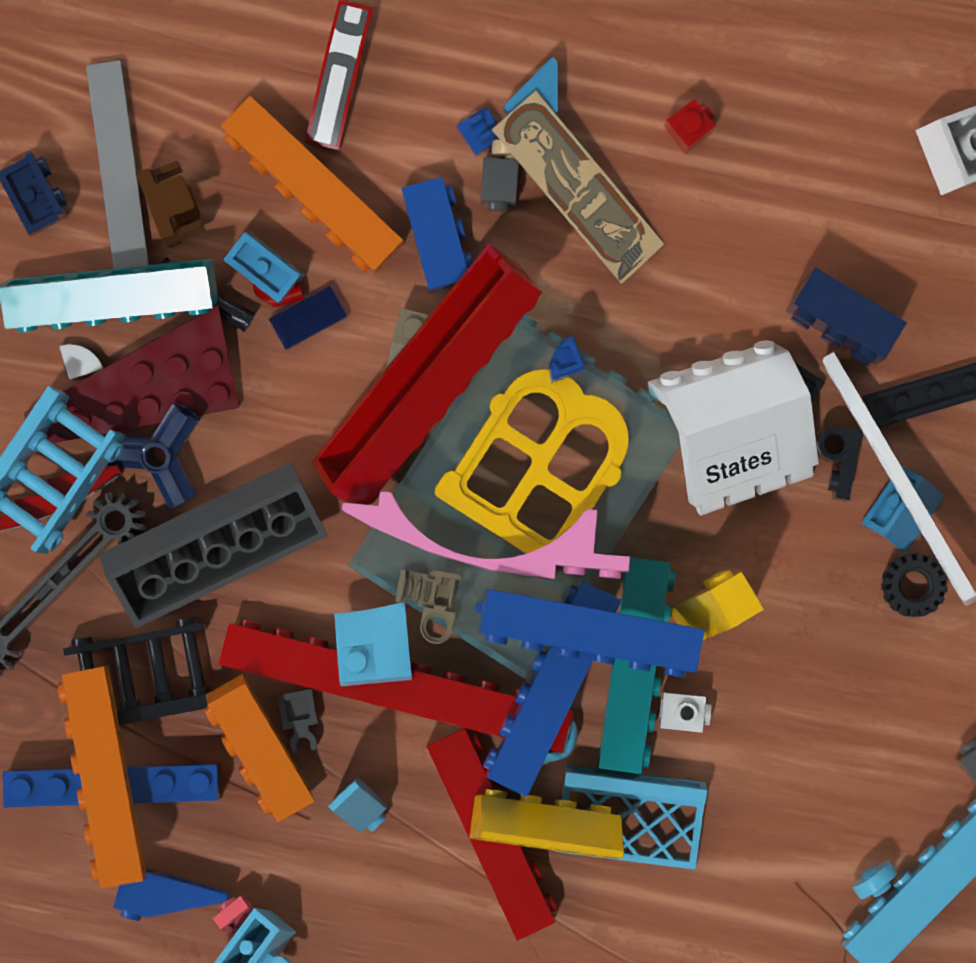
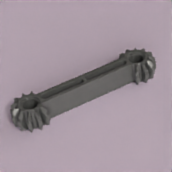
[0,492,146,676]

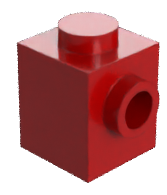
[664,99,716,154]

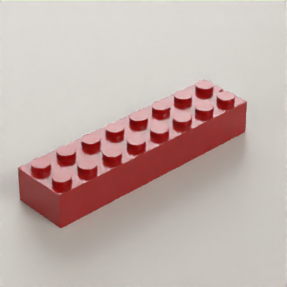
[311,243,543,505]

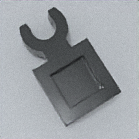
[277,689,318,753]

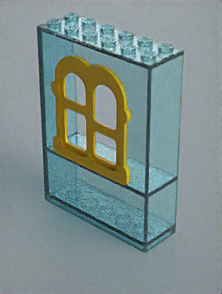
[348,315,680,682]

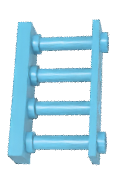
[0,386,126,554]

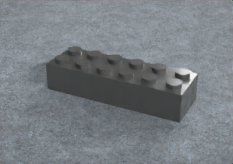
[99,461,328,629]

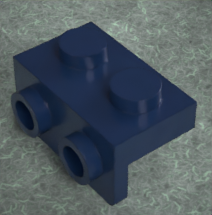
[0,151,68,237]

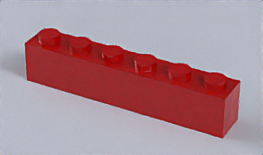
[426,728,559,941]

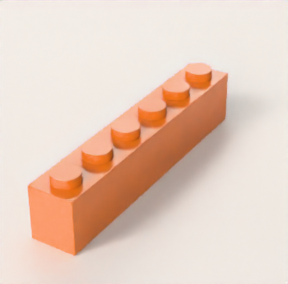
[221,96,404,275]
[58,666,147,889]

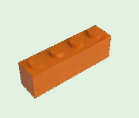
[204,674,315,823]

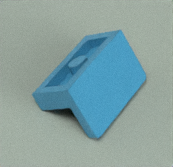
[223,232,306,303]
[861,466,944,553]

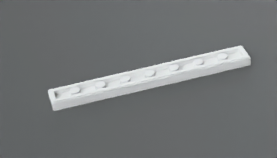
[823,352,976,606]

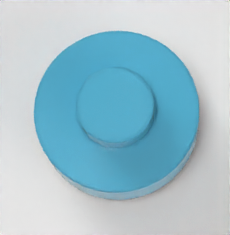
[852,860,898,899]

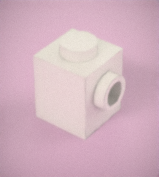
[658,692,711,733]

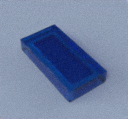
[269,286,347,351]

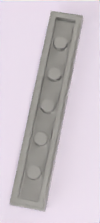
[86,60,150,269]

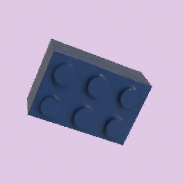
[786,267,907,366]

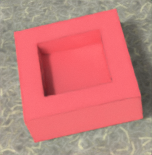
[213,896,254,934]

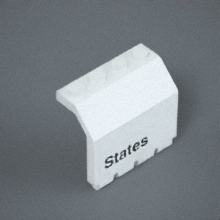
[648,340,819,516]

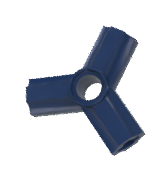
[107,402,200,509]

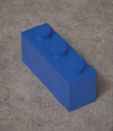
[402,177,473,293]

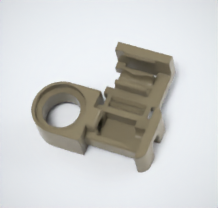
[395,569,462,644]

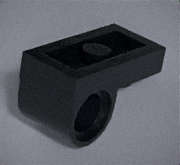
[816,427,862,502]

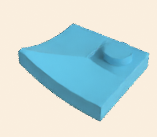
[334,603,412,686]

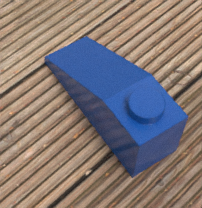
[113,869,230,921]

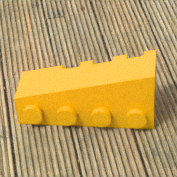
[671,569,764,640]

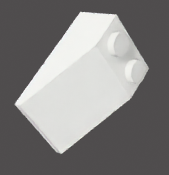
[915,106,976,195]

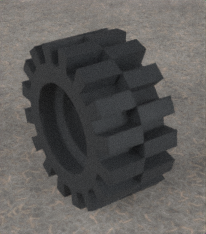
[881,553,948,617]

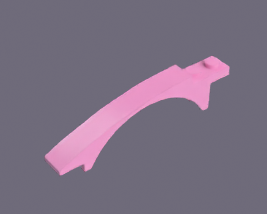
[342,491,630,581]

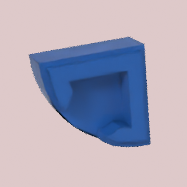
[549,336,586,383]

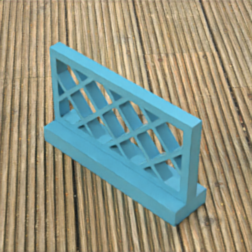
[555,764,707,870]

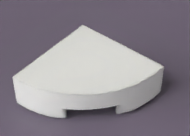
[59,344,104,380]

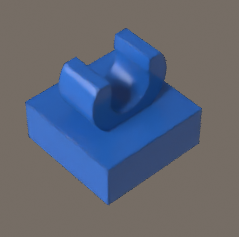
[456,107,499,157]

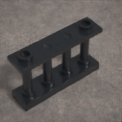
[63,617,210,725]

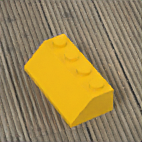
[469,789,624,859]

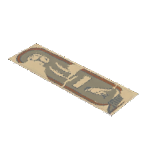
[492,90,664,284]

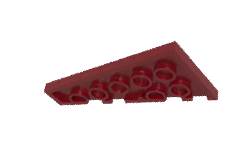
[24,303,239,443]

